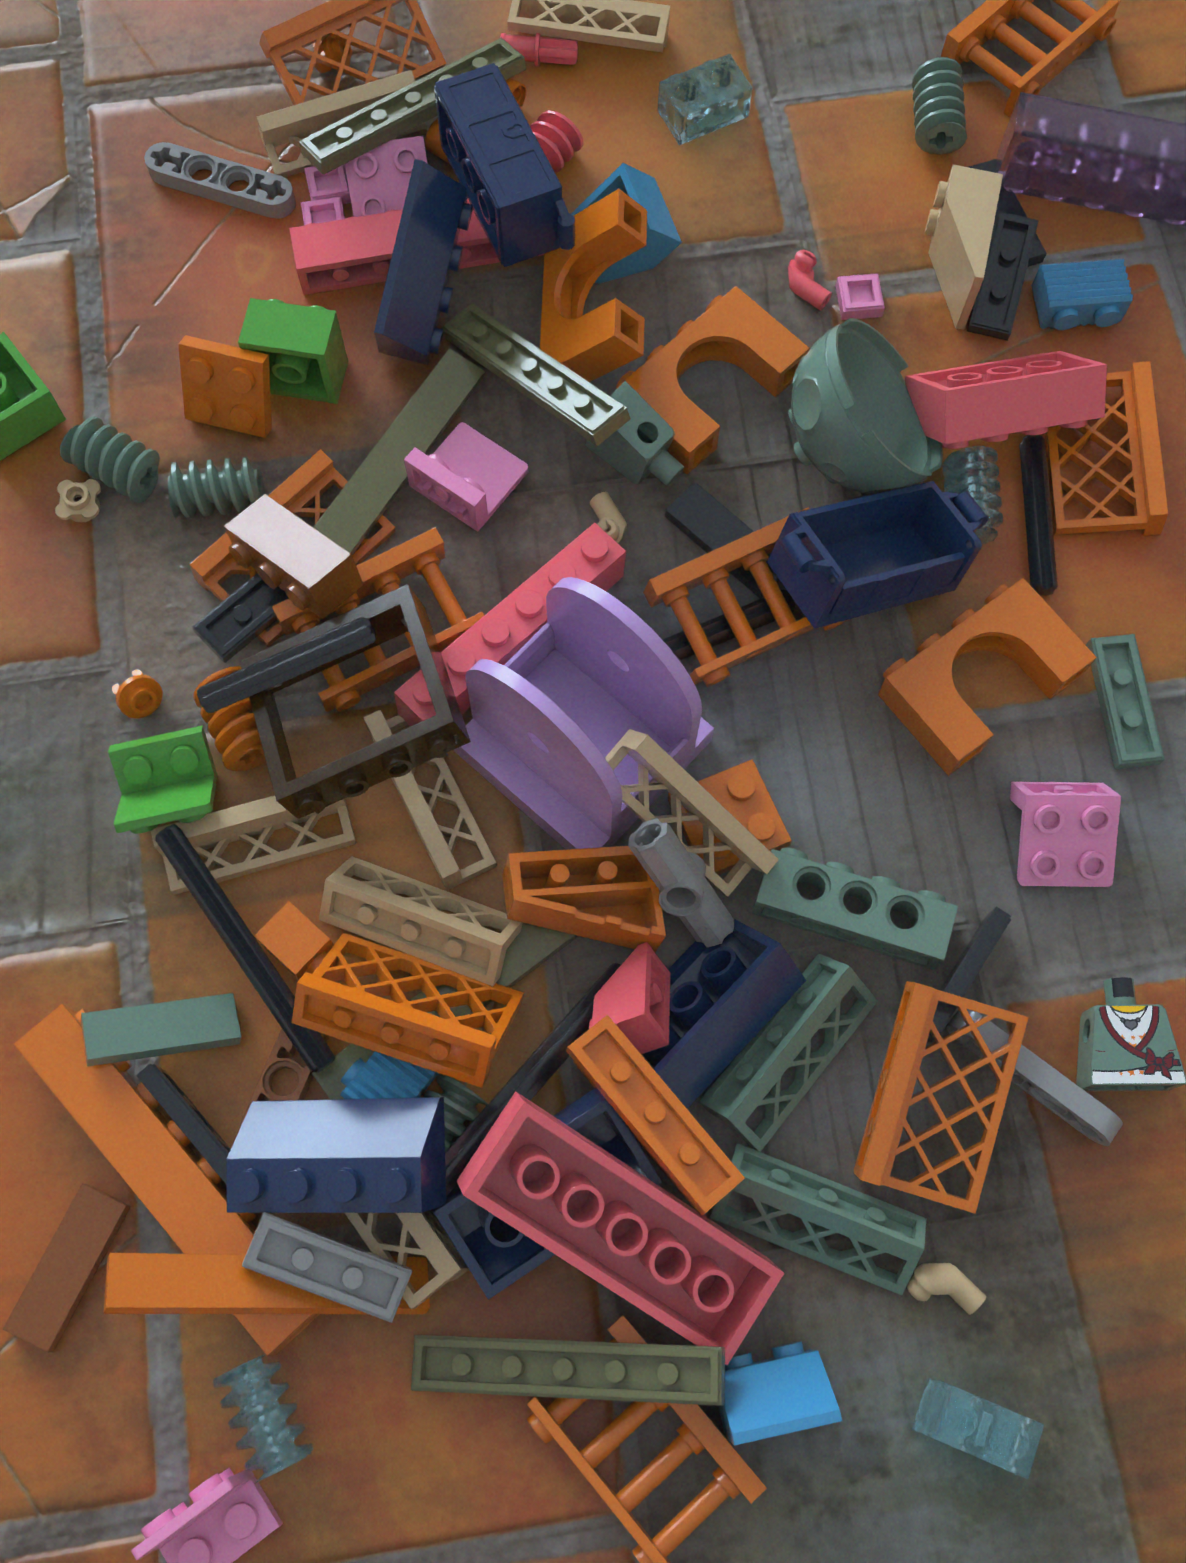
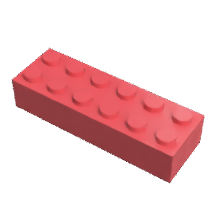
[457,1091,785,1366]

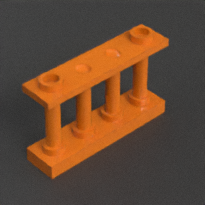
[941,0,1121,117]
[643,507,847,687]
[272,527,484,712]
[527,1315,767,1563]

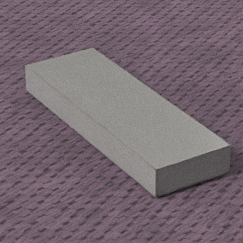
[242,1212,412,1323]

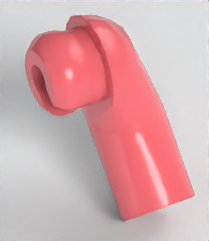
[788,250,832,311]

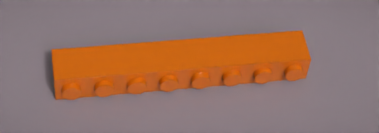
[14,1004,320,1356]

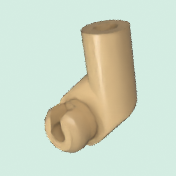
[590,492,627,544]
[907,1263,987,1315]

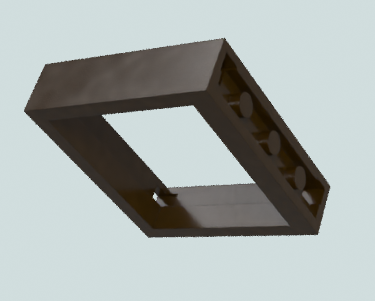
[240,584,471,819]

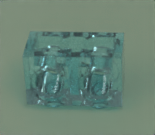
[658,54,753,145]
[912,1378,1044,1479]

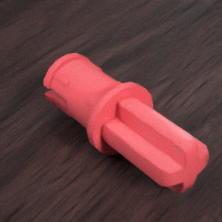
[500,33,578,66]

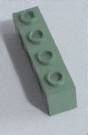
[751,848,958,970]

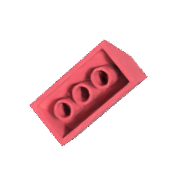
[905,351,1107,449]

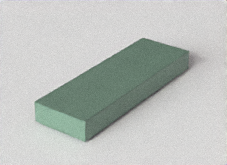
[1086,634,1165,769]
[81,993,241,1067]

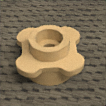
[55,479,101,522]

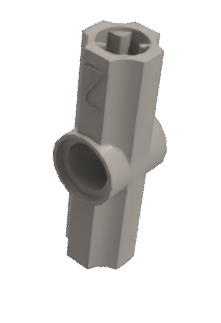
[628,818,734,948]

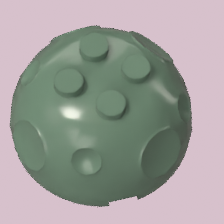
[788,318,943,495]

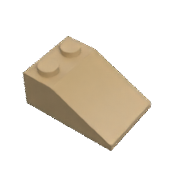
[925,165,1003,330]

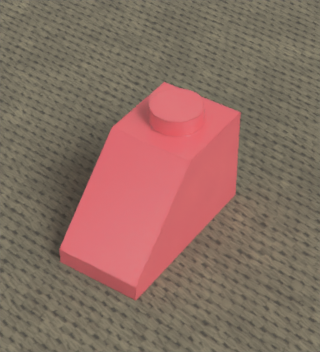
[589,942,670,1054]

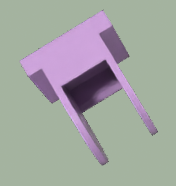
[454,577,714,850]

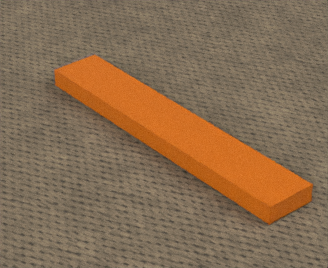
[104,1253,430,1314]

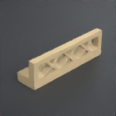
[507,0,670,53]
[257,70,428,177]
[363,710,497,891]
[605,729,779,897]
[151,795,357,895]
[319,856,522,986]
[345,1210,469,1310]

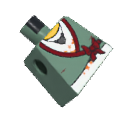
[1076,977,1186,1091]

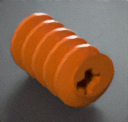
[193,666,266,771]

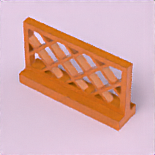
[259,0,447,105]
[1046,361,1168,536]
[189,449,395,647]
[292,933,524,1088]
[853,981,1029,1214]
[566,1014,745,1216]

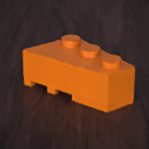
[502,846,666,952]

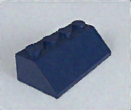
[374,159,473,365]
[641,919,806,1109]
[433,1088,662,1300]
[227,1097,446,1213]

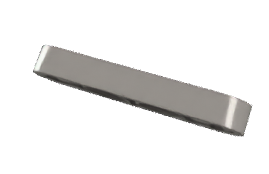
[144,142,296,219]
[946,1010,1123,1146]

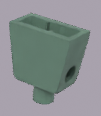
[585,381,685,487]

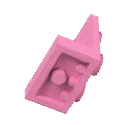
[345,136,428,217]
[404,422,528,532]
[1010,782,1121,887]
[131,1467,283,1563]

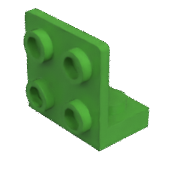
[108,725,218,834]

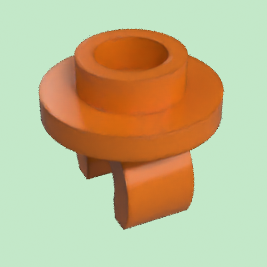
[312,36,352,73]
[112,670,163,719]

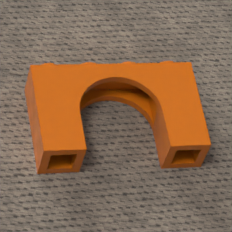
[540,189,647,382]
[616,286,810,474]
[878,578,1097,776]

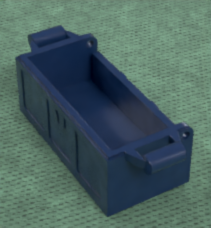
[434,63,575,267]
[767,481,988,629]

